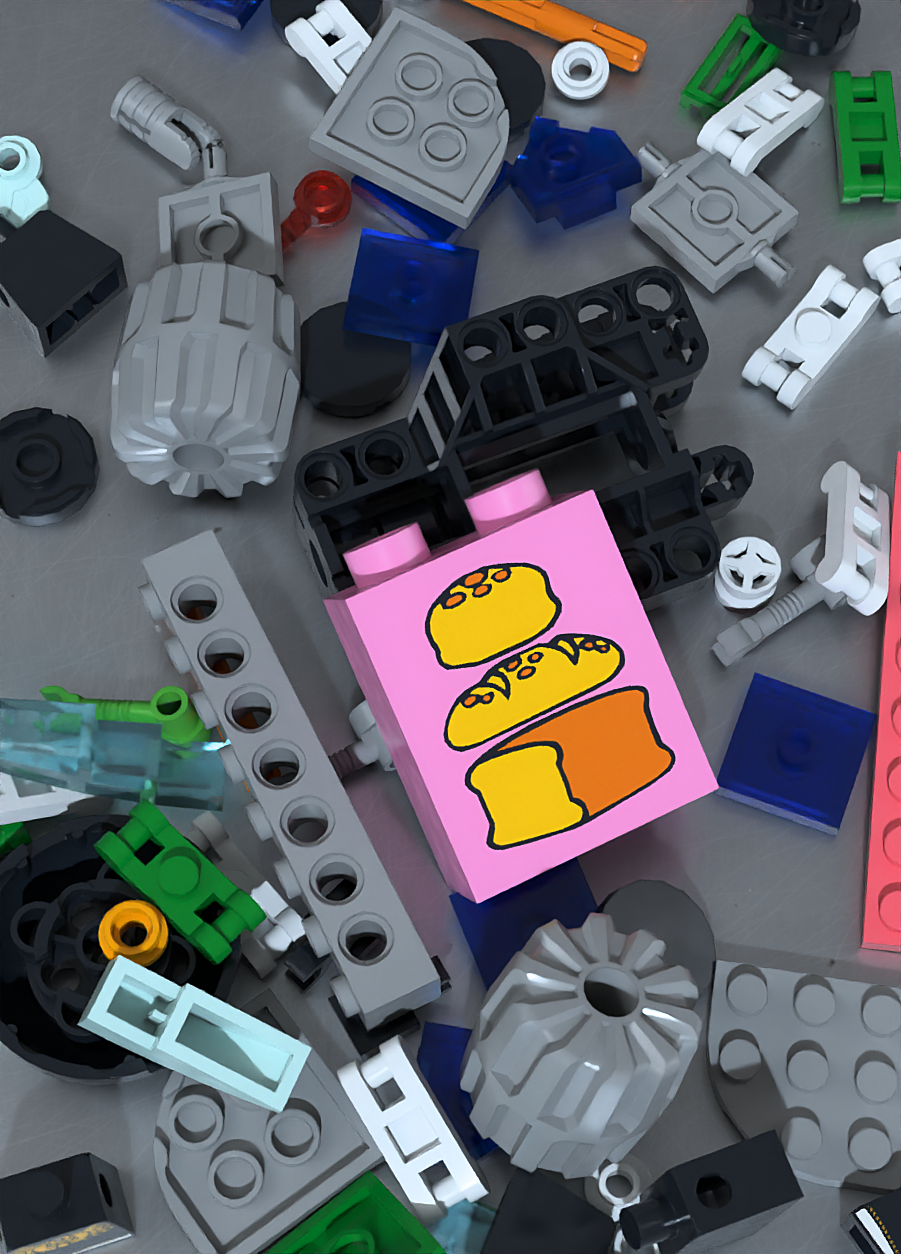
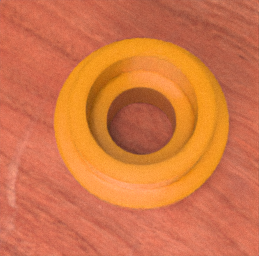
[98,900,169,967]

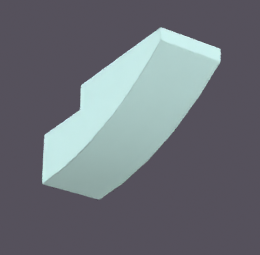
[77,955,312,1113]

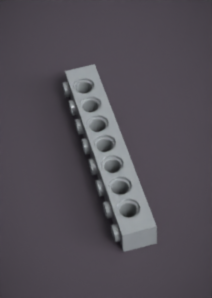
[138,528,442,1032]

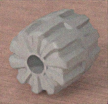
[110,259,301,499]
[460,913,702,1179]

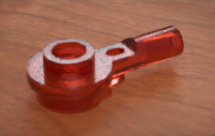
[280,170,352,255]

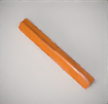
[460,0,648,73]

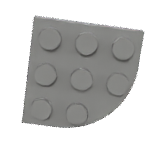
[309,6,509,230]
[705,960,901,1195]
[153,988,386,1254]

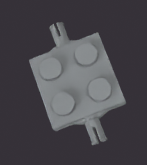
[630,142,799,294]
[158,147,285,287]

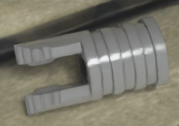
[110,76,224,171]

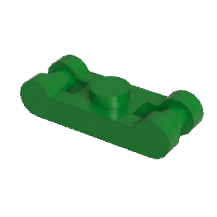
[829,71,901,204]
[94,798,267,966]

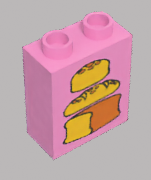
[323,468,719,904]

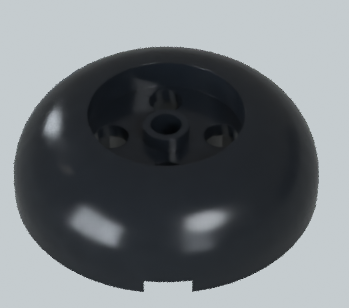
[0,814,241,1085]

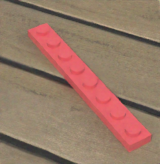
[861,451,901,952]

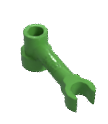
[33,686,212,755]

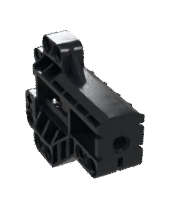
[292,266,754,612]

